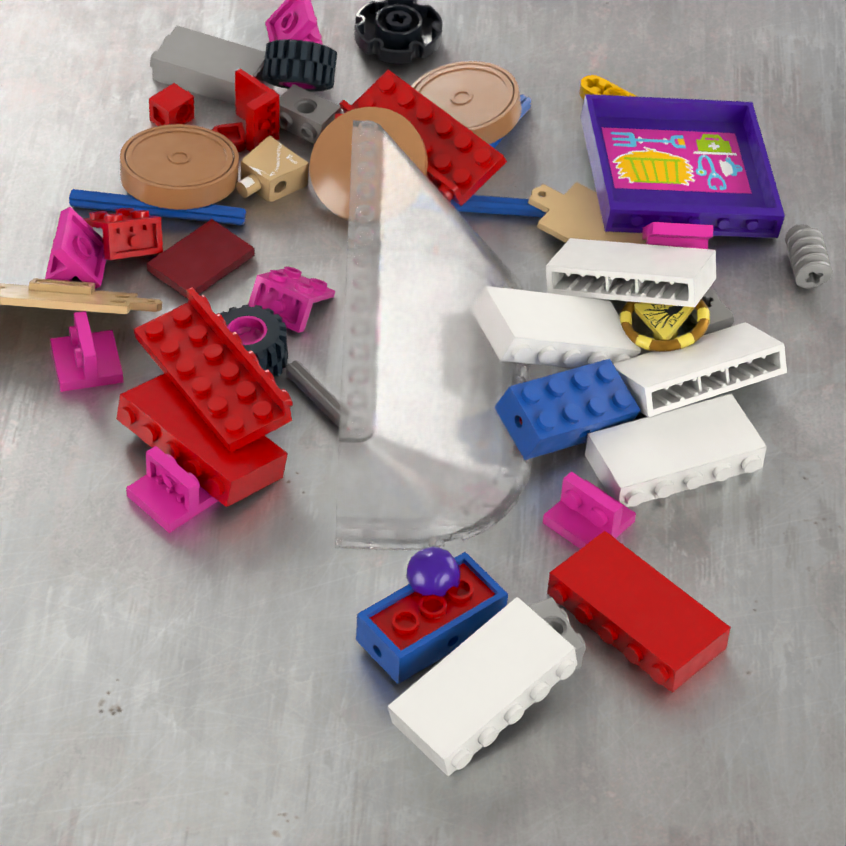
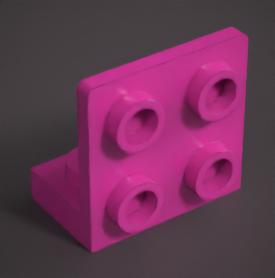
[248,266,336,333]

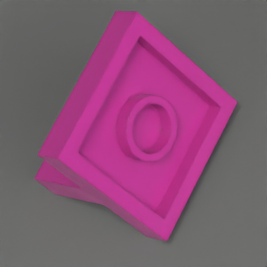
[265,0,322,44]
[45,207,106,289]
[642,222,713,249]
[50,311,124,392]
[126,446,218,533]
[543,471,636,549]

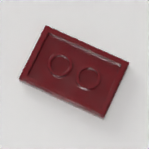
[147,219,255,299]

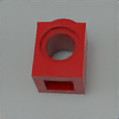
[149,83,195,126]

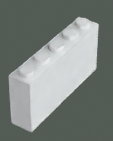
[546,238,716,307]
[471,286,641,368]
[613,322,787,417]
[585,393,767,507]
[388,597,577,776]

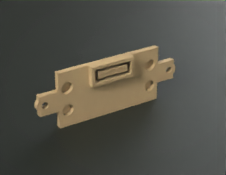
[528,182,646,244]
[0,278,162,314]

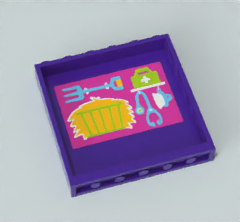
[580,94,785,238]

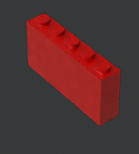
[116,373,288,507]
[547,531,731,693]

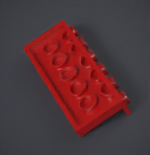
[339,69,507,206]
[133,287,293,453]

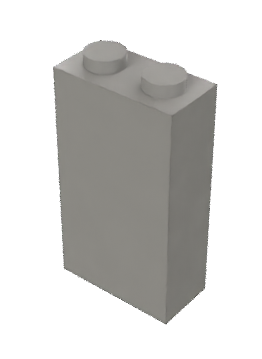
[150,25,265,105]

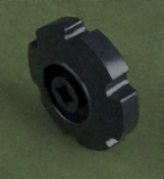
[354,0,443,63]

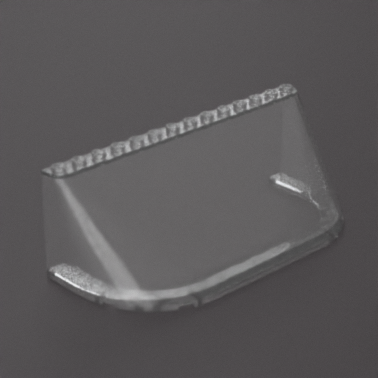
[335,120,532,551]

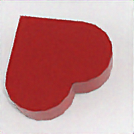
[212,122,246,153]

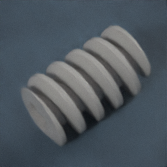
[785,224,833,288]

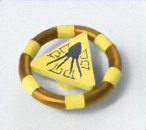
[619,299,710,352]

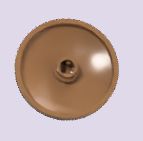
[310,107,428,224]

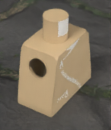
[236,136,309,202]

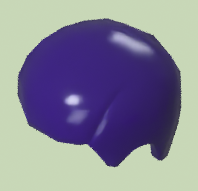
[406,546,460,597]

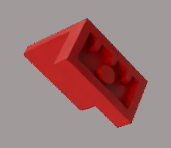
[235,68,280,152]
[83,208,163,260]

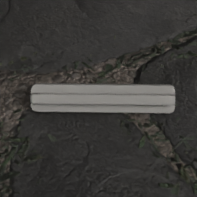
[286,360,352,428]

